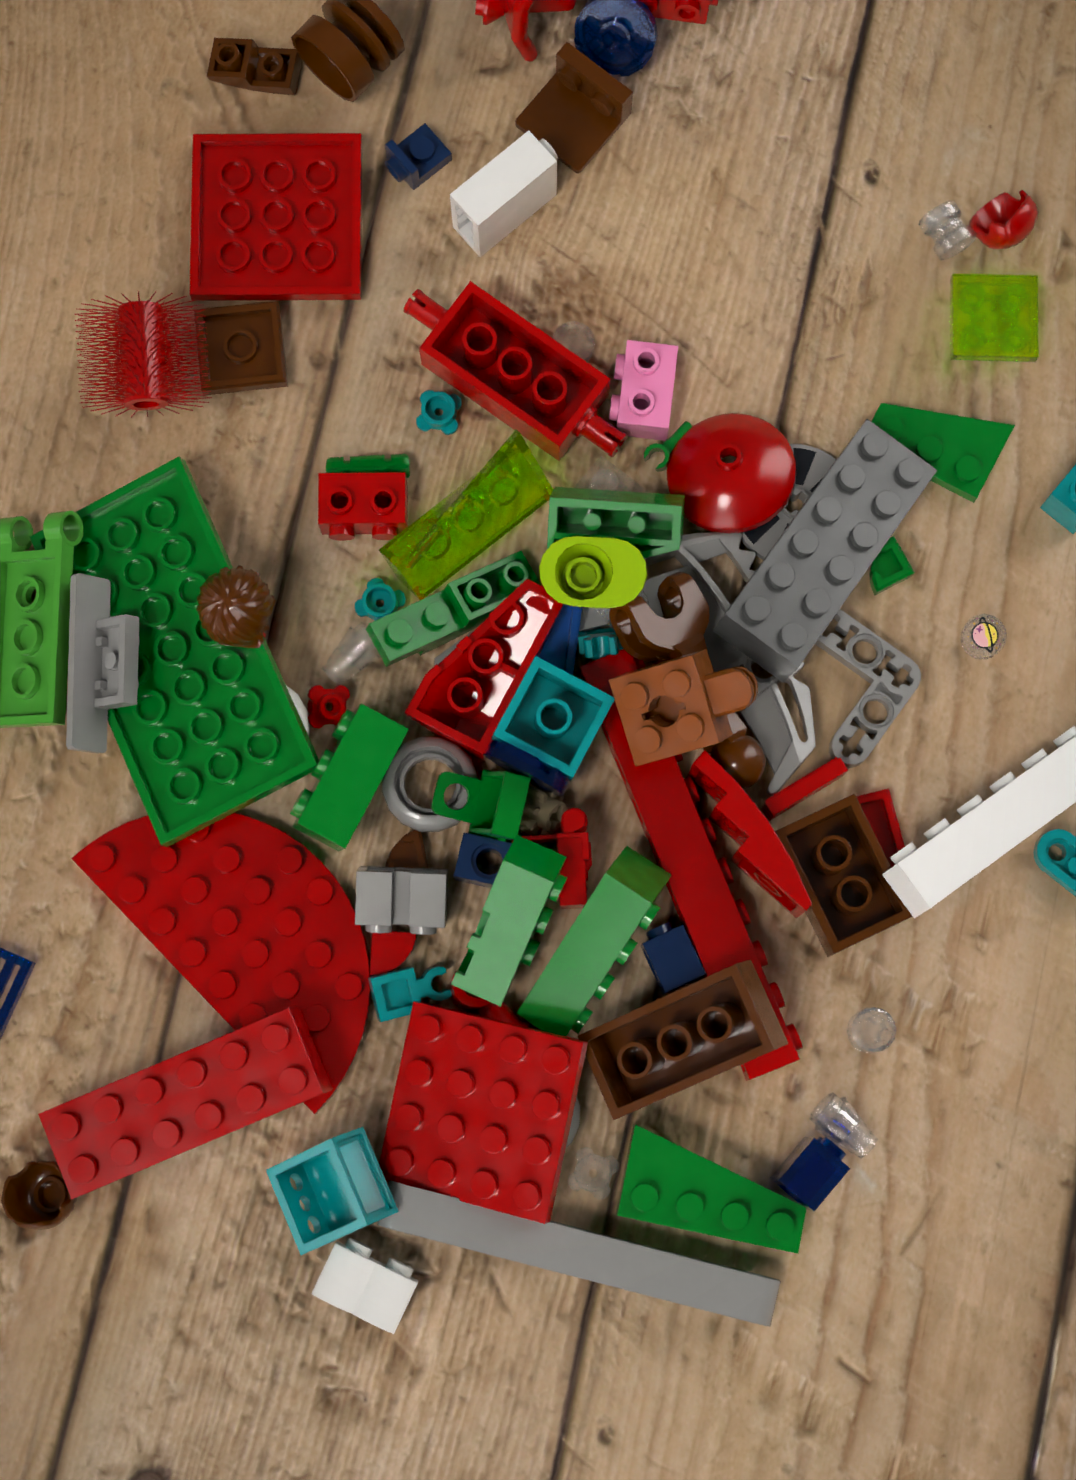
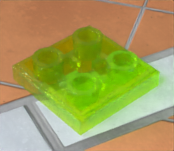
[950,274,1039,362]

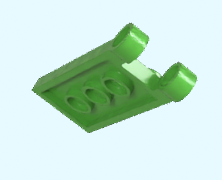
[0,511,83,728]

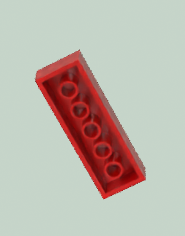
[38,1006,333,1200]

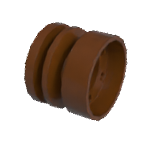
[291,0,405,102]

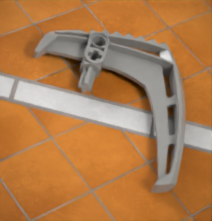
[434,532,816,796]

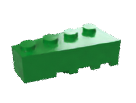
[517,846,671,1036]
[616,1124,807,1254]

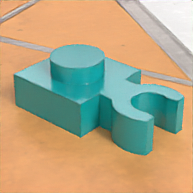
[578,627,624,659]
[368,966,452,1022]

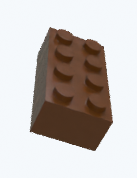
[577,960,788,1120]

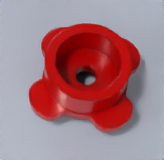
[307,685,350,729]

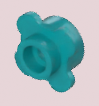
[416,390,462,435]
[355,578,406,621]

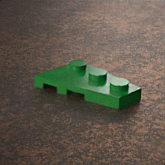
[871,403,1015,503]

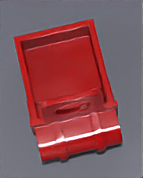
[513,807,592,909]

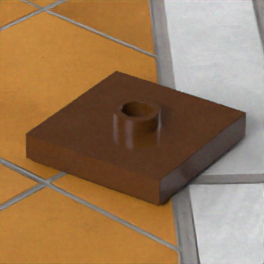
[194,301,288,395]

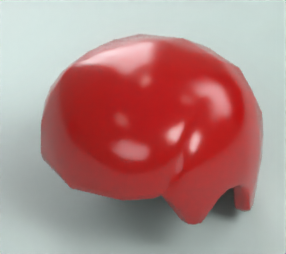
[969,190,1039,250]

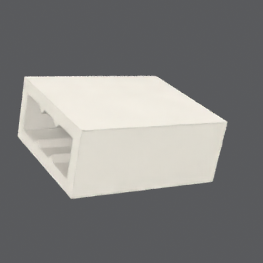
[450,130,558,257]

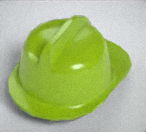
[539,536,647,609]

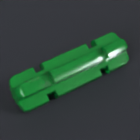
[326,454,410,478]

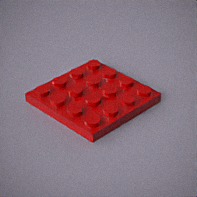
[189,133,362,301]
[379,1001,588,1224]

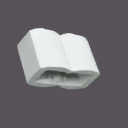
[311,1238,418,1334]

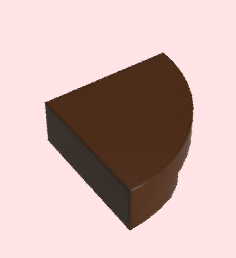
[385,830,429,868]

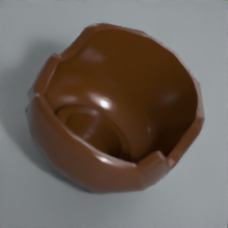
[1,1161,77,1230]

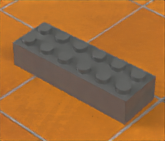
[712,419,937,683]

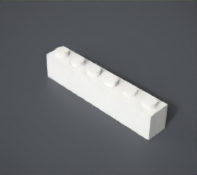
[882,726,1076,919]

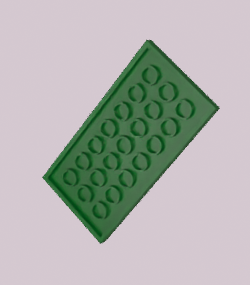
[30,457,319,847]

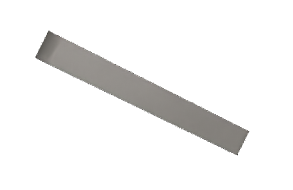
[377,1180,781,1326]

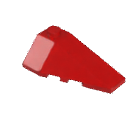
[405,579,564,761]

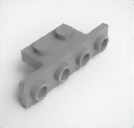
[66,573,140,754]

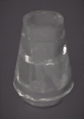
[322,622,381,685]
[810,1093,878,1158]

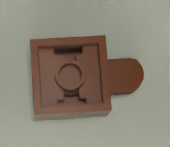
[609,649,758,767]

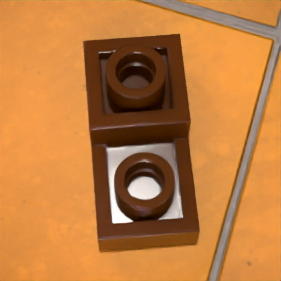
[207,38,302,95]

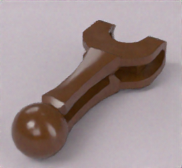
[609,572,766,790]

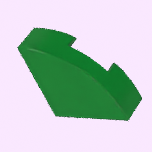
[869,536,915,595]

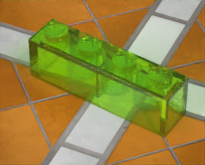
[379,430,553,600]

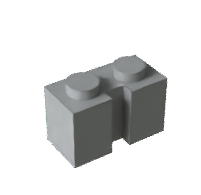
[355,866,448,935]

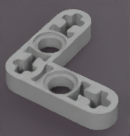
[815,609,921,768]

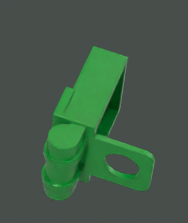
[431,770,531,842]

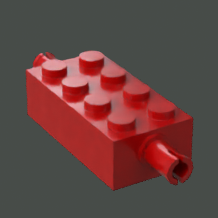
[403,281,628,461]

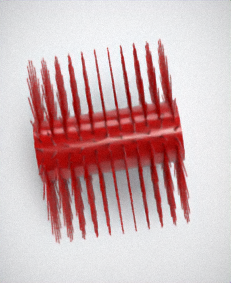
[74,291,212,417]

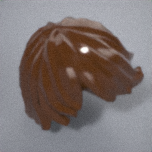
[196,565,276,648]

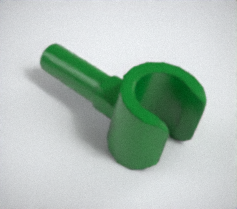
[644,421,692,472]

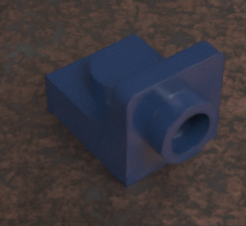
[385,123,452,190]

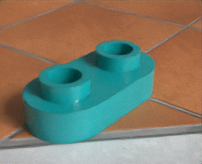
[1033,829,1076,897]

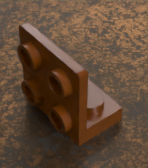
[515,42,633,173]

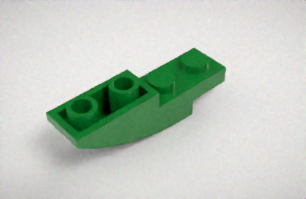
[366,550,541,667]

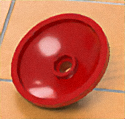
[666,413,796,533]

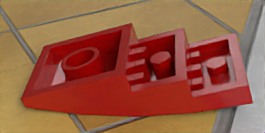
[687,750,812,919]

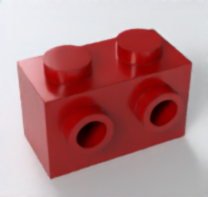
[318,472,408,541]

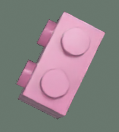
[609,340,678,441]

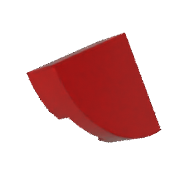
[370,931,417,976]

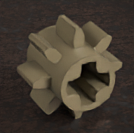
[520,780,567,836]

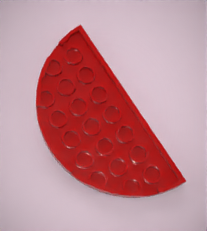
[71,813,371,1114]

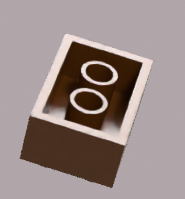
[775,794,913,957]

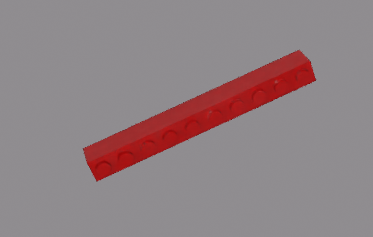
[579,649,803,1081]

